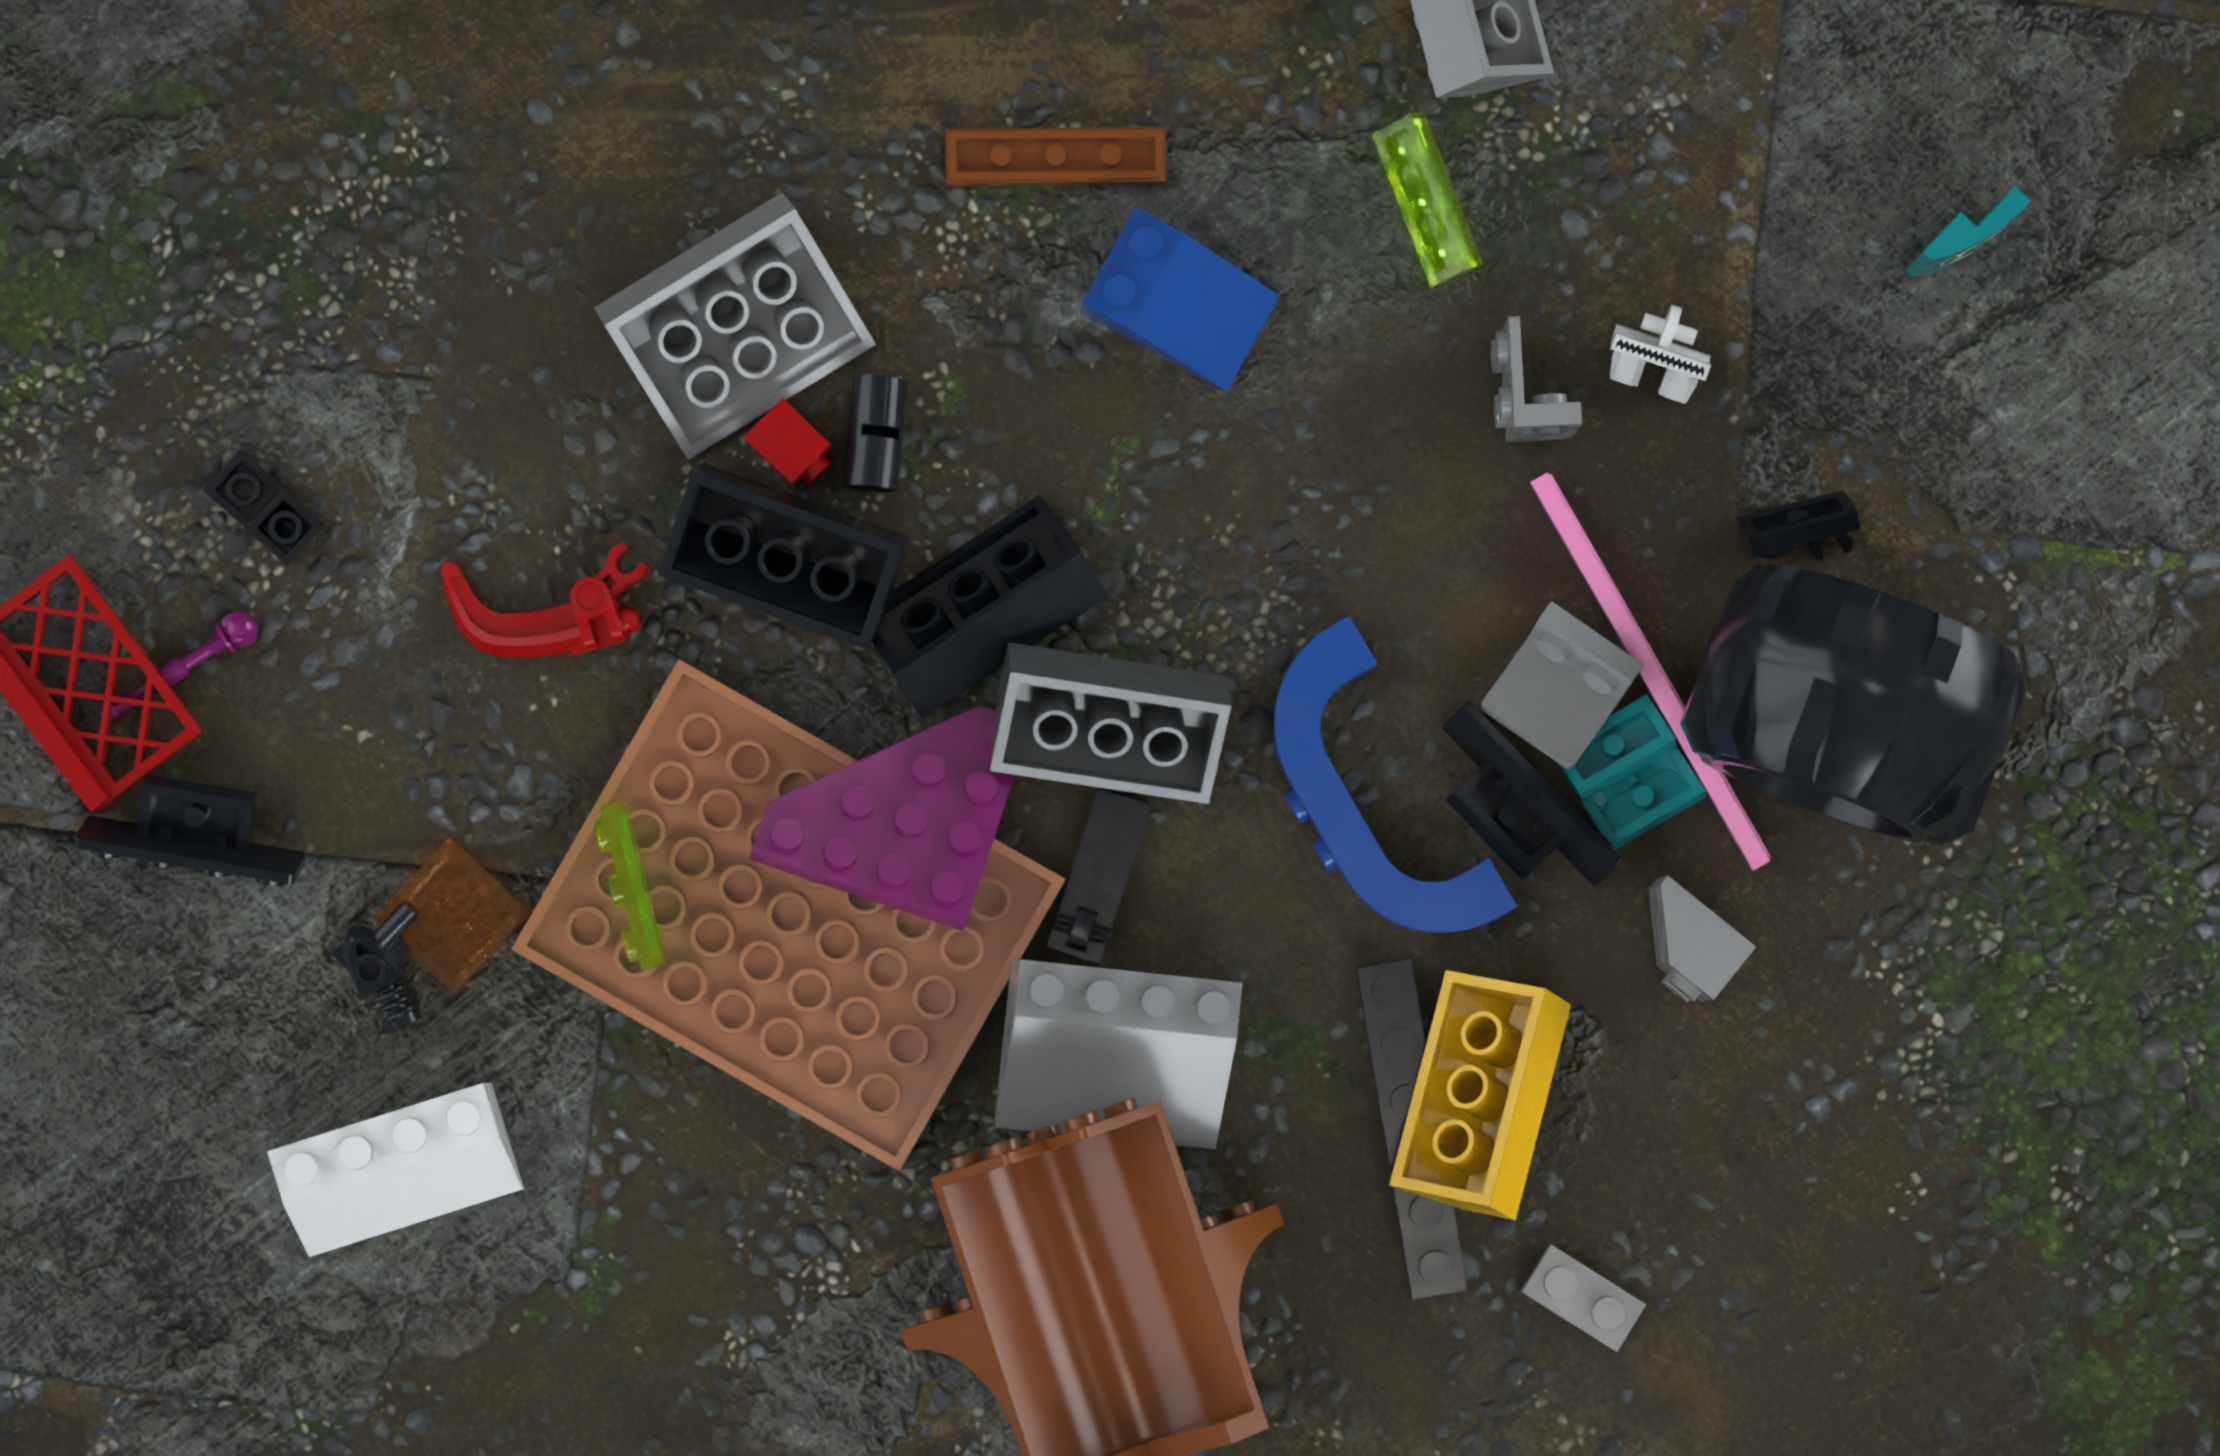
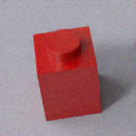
[744,398,833,490]

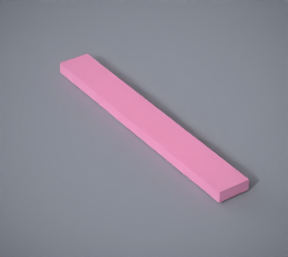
[1530,472,1771,871]

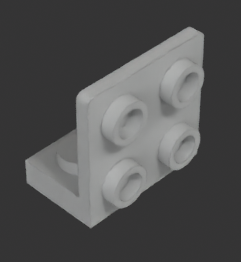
[1491,316,1582,442]
[1480,601,1644,769]

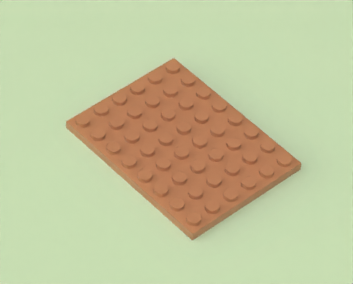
[511,659,1066,1171]

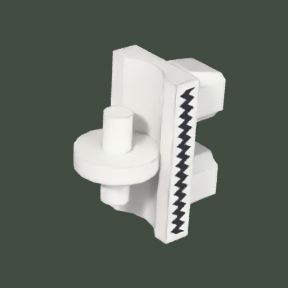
[1610,305,1711,404]

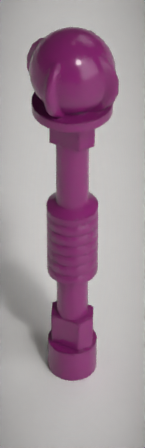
[97,612,258,725]

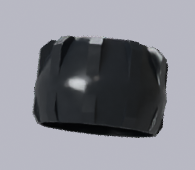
[1680,564,2026,846]

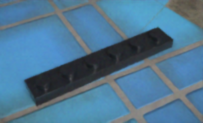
[1355,959,1467,1300]

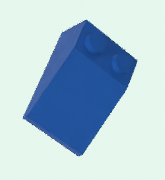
[1082,207,1280,393]

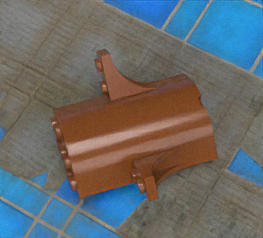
[900,1098,1285,1456]

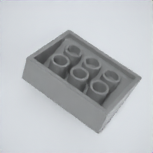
[594,192,876,460]
[994,959,1242,1149]

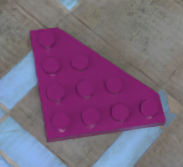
[749,705,1015,931]

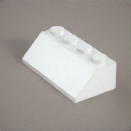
[267,1083,524,1257]

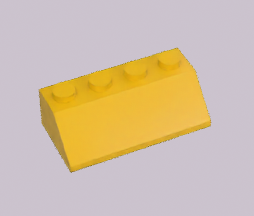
[1389,970,1571,1221]

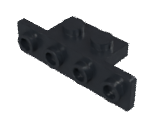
[1442,701,1622,886]
[74,774,306,886]

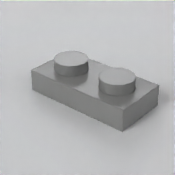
[1520,1244,1647,1352]

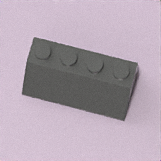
[989,642,1232,804]

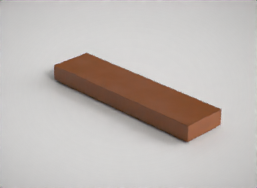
[945,127,1166,187]

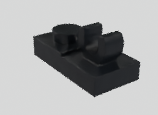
[1736,490,1860,561]

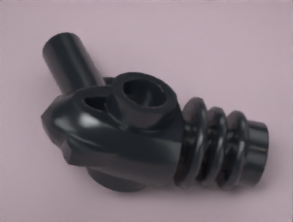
[333,900,422,1033]

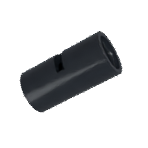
[843,374,908,493]

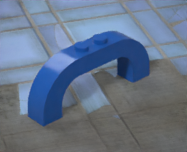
[1272,615,1518,934]

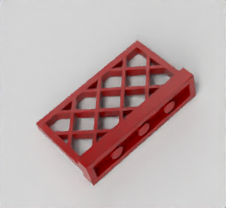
[0,554,205,813]

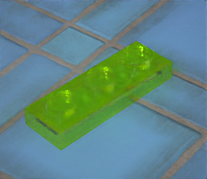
[1372,111,1484,288]
[594,800,668,971]

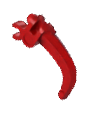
[440,542,652,658]

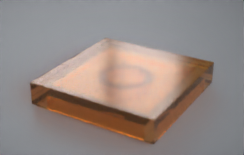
[373,837,532,994]

